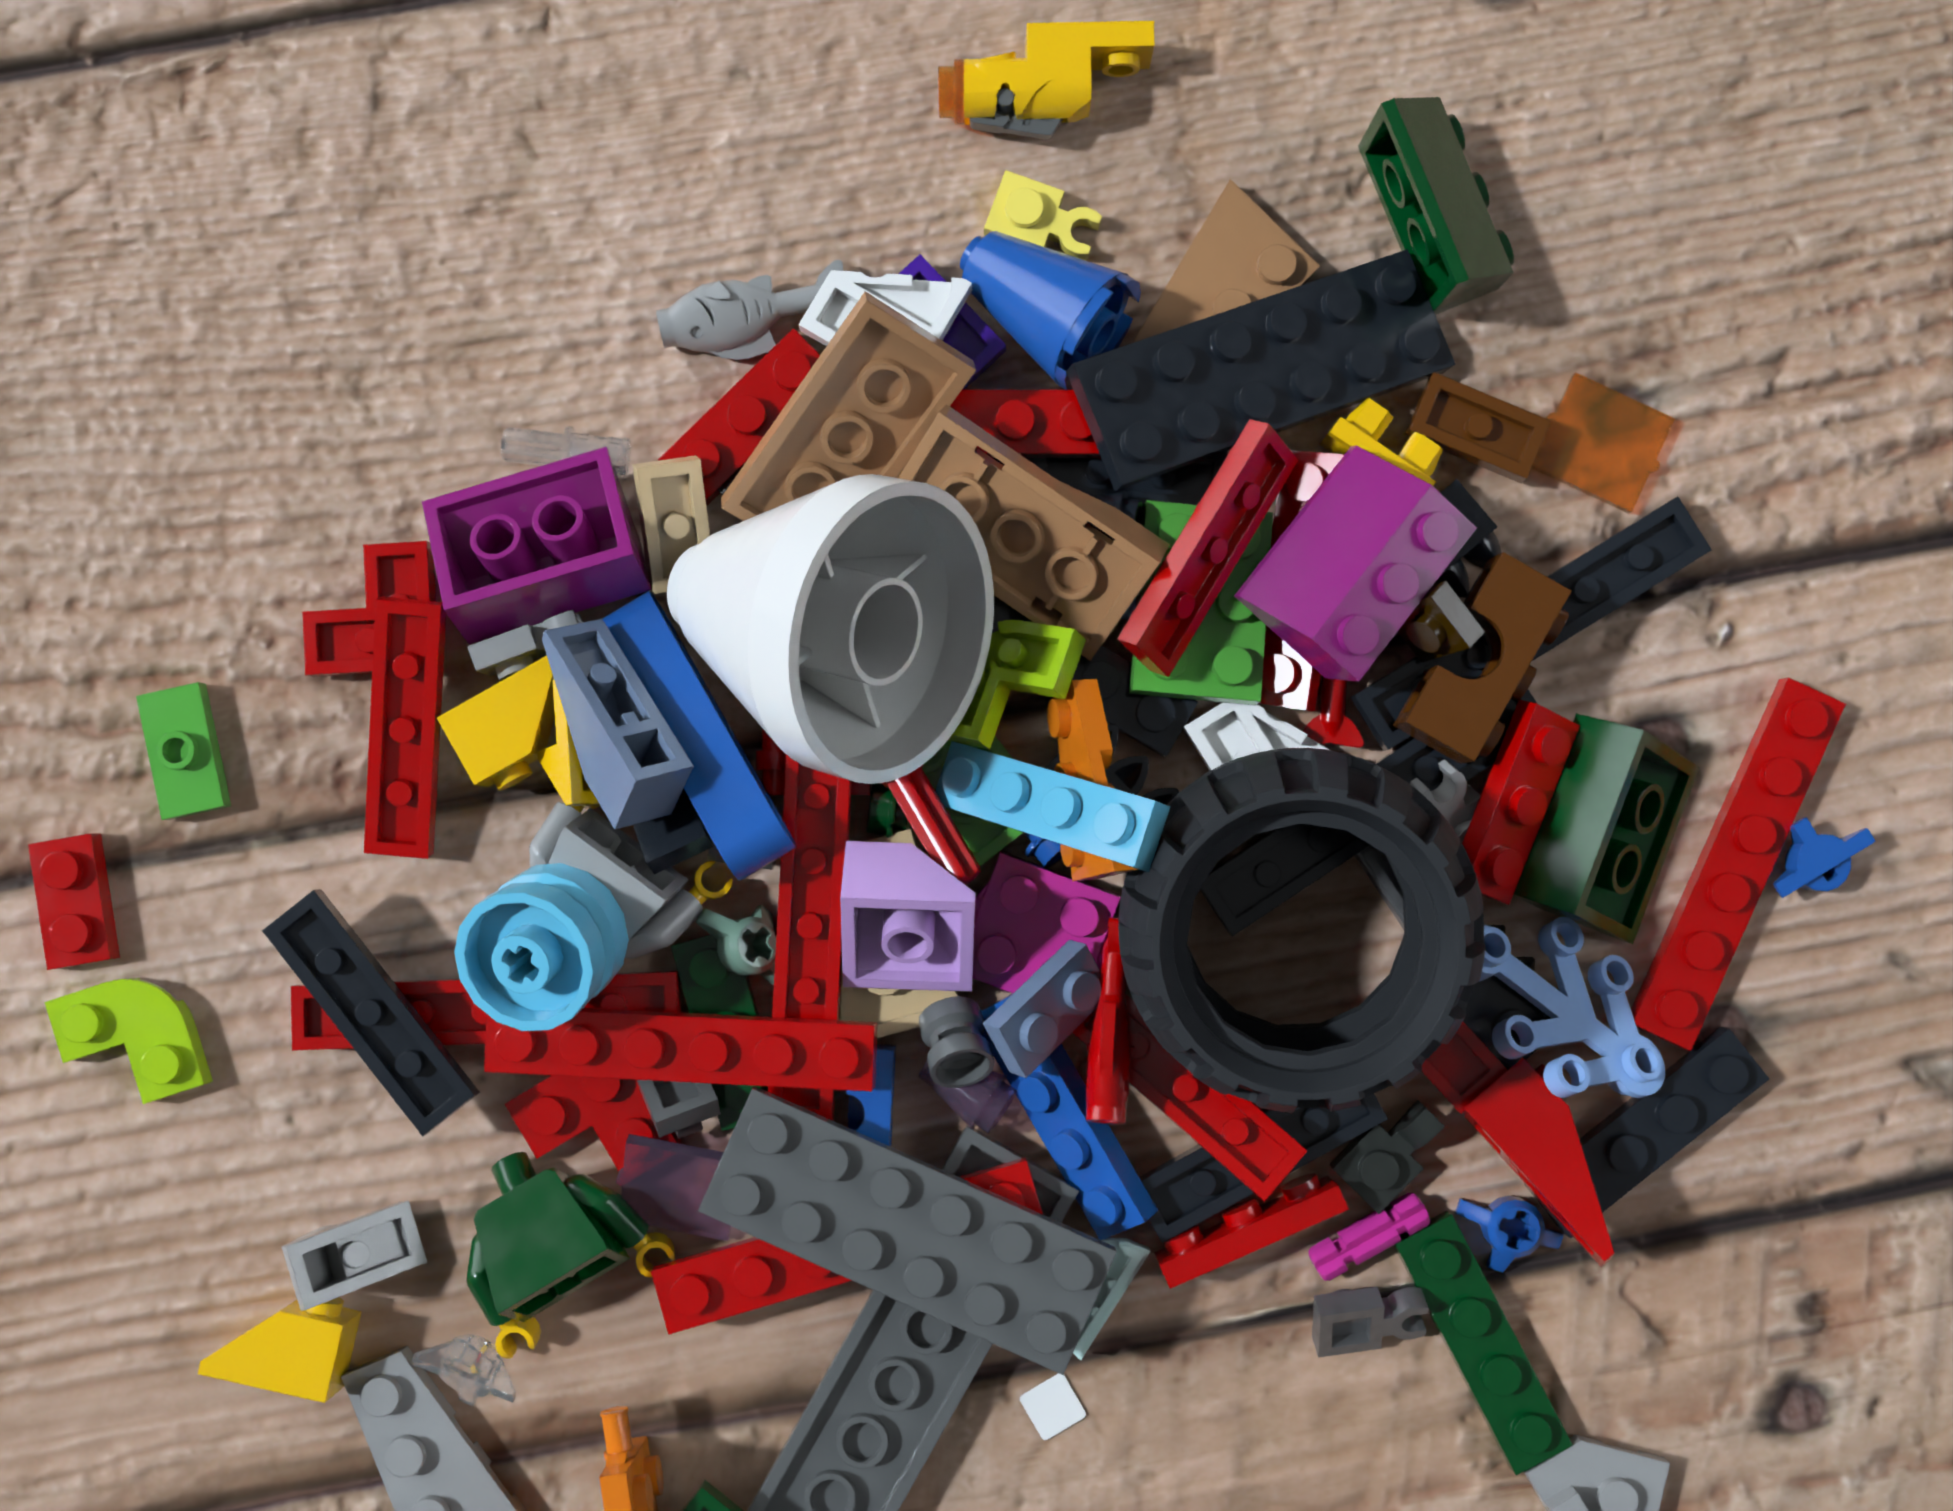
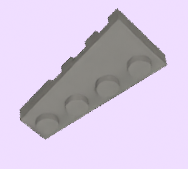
[341,1346,527,1511]

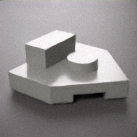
[1524,1434,1670,1511]

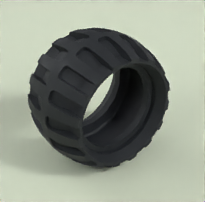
[1118,748,1485,1113]

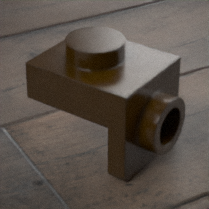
[1398,581,1485,662]

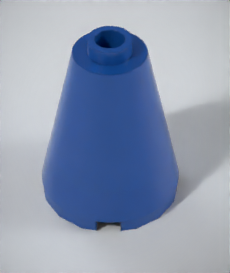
[960,231,1141,390]

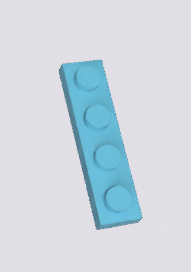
[935,741,1170,872]

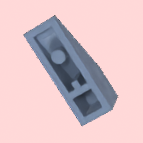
[542,619,694,829]

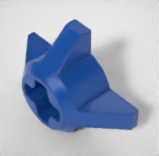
[1773,817,1876,898]
[1455,1196,1564,1273]

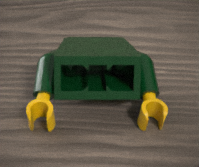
[466,1152,675,1359]

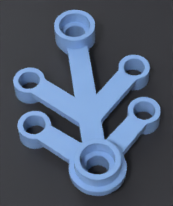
[1479,917,1665,1098]

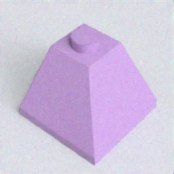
[840,841,975,992]

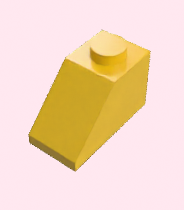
[437,656,555,791]
[197,1297,362,1403]

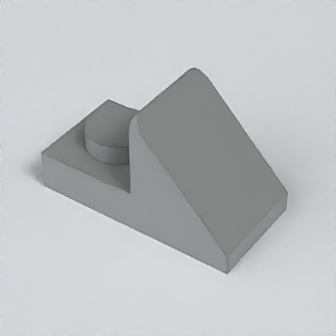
[282,1201,427,1310]

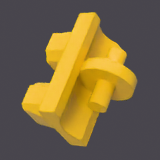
[1320,398,1443,486]

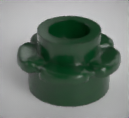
[866,783,908,838]

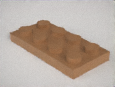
[721,291,976,521]

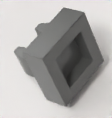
[637,1080,721,1139]

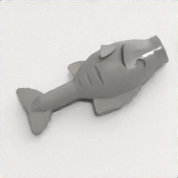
[656,260,843,360]

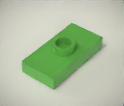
[136,682,232,820]

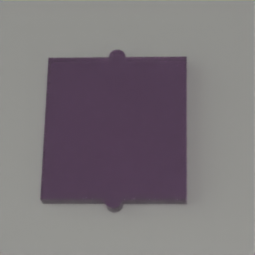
[616,1134,732,1241]

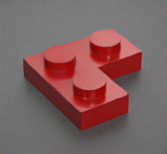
[302,541,436,677]
[504,1075,683,1181]

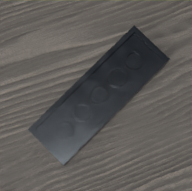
[1066,249,1456,491]

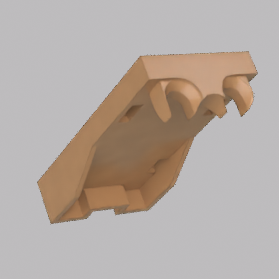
[899,404,1170,661]

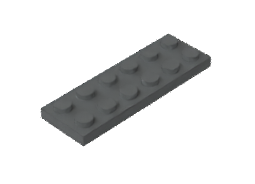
[698,1086,1117,1375]

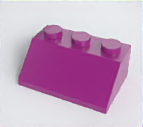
[1234,445,1477,682]
[422,446,652,644]

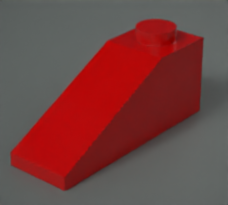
[1464,1058,1615,1268]

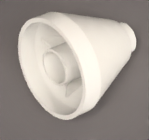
[667,474,994,784]

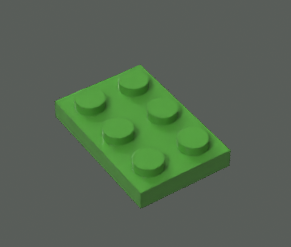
[1129,500,1273,705]

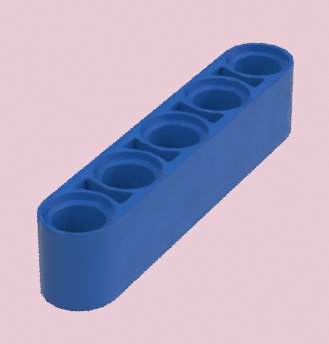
[602,590,797,881]

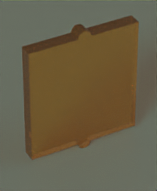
[1532,372,1675,514]

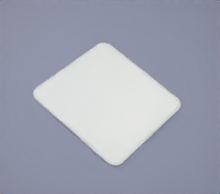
[1020,1373,1086,1440]

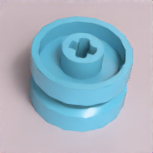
[454,863,629,1031]

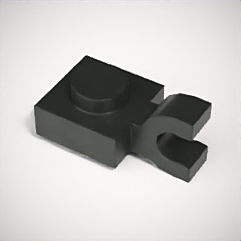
[1330,1100,1445,1214]

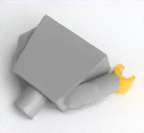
[529,802,733,959]

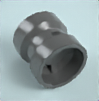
[918,996,995,1088]

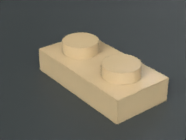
[632,455,710,594]

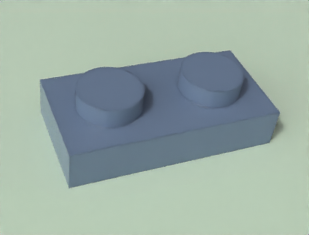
[982,940,1101,1078]

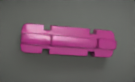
[1308,1193,1431,1281]

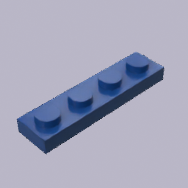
[982,993,1158,1240]

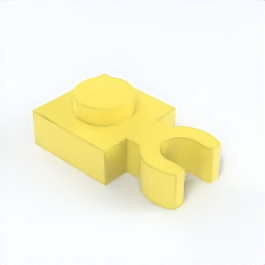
[984,170,1102,261]

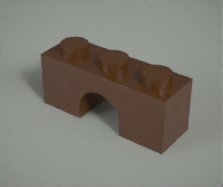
[1393,552,1572,764]

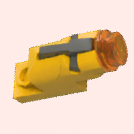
[938,21,1155,139]

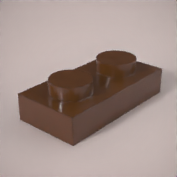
[1404,372,1551,483]

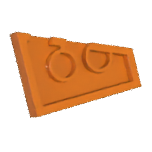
[1047,679,1139,882]

